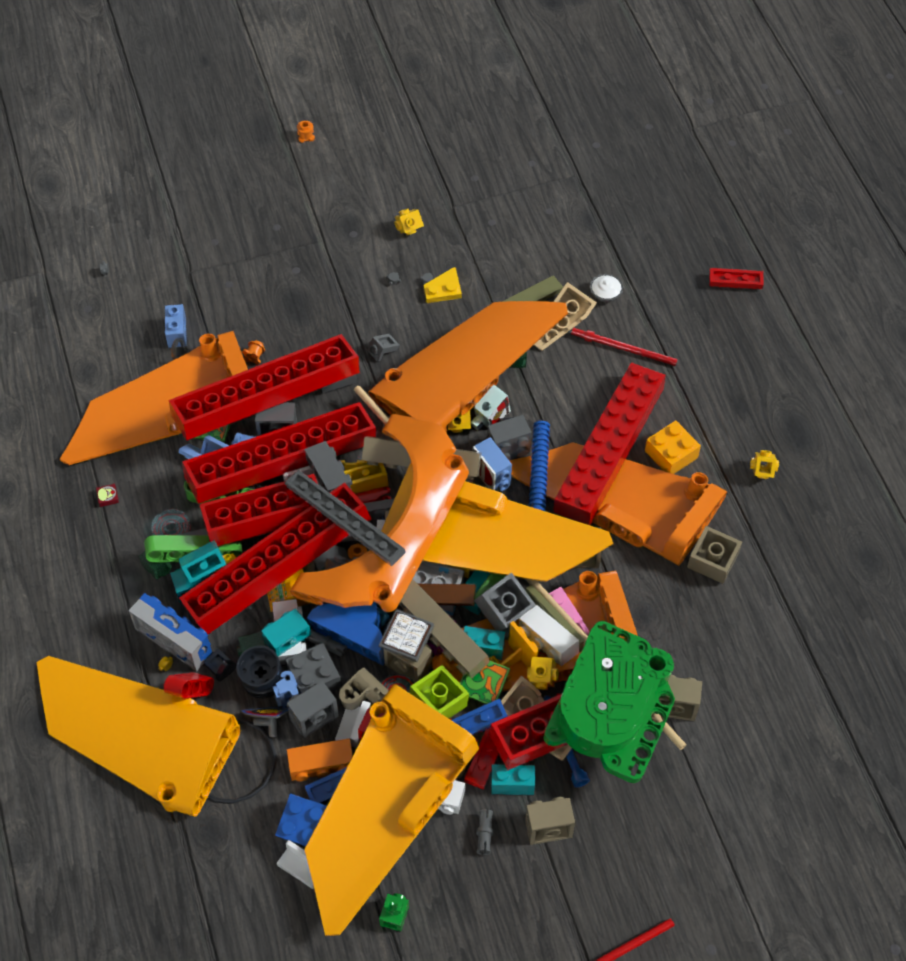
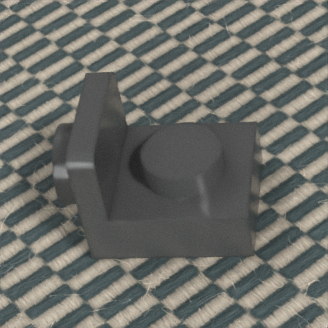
[367,334,400,362]

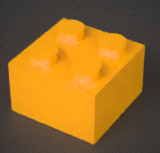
[645,421,701,474]

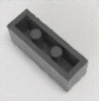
[305,441,352,493]

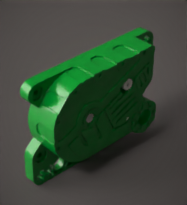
[543,621,675,783]

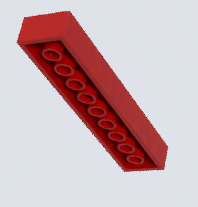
[168,334,360,440]
[554,363,666,525]
[182,402,376,504]
[179,482,371,634]

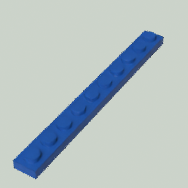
[305,698,508,804]

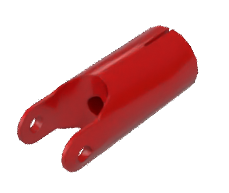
[355,486,391,503]

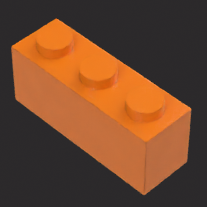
[287,738,353,782]

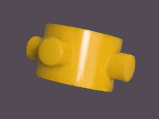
[158,656,173,671]

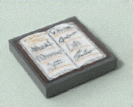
[379,609,434,662]

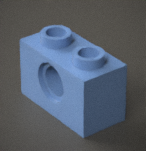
[165,304,187,348]

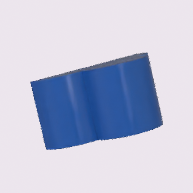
[307,602,385,666]

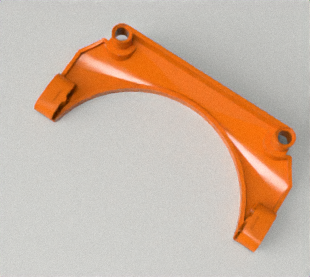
[290,414,469,612]

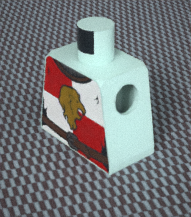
[471,385,511,430]

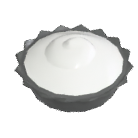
[589,273,624,303]

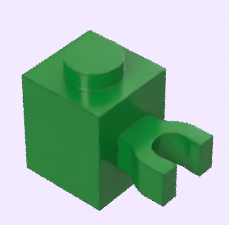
[379,893,409,932]

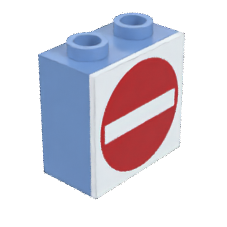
[473,437,512,492]

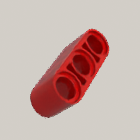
[164,672,214,699]

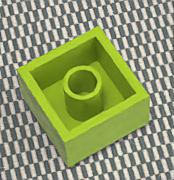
[409,665,469,719]

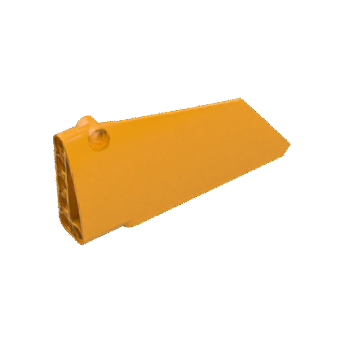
[381,463,613,582]
[37,656,240,817]
[304,684,479,936]

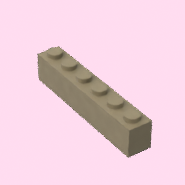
[362,436,482,480]
[399,579,490,679]

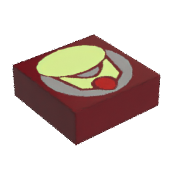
[96,484,119,507]

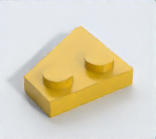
[424,267,462,303]

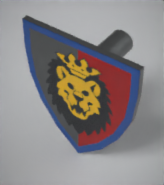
[241,707,289,737]

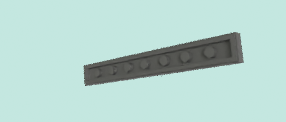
[285,470,406,566]

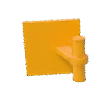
[489,621,538,682]

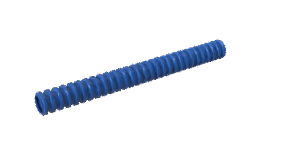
[525,421,550,582]

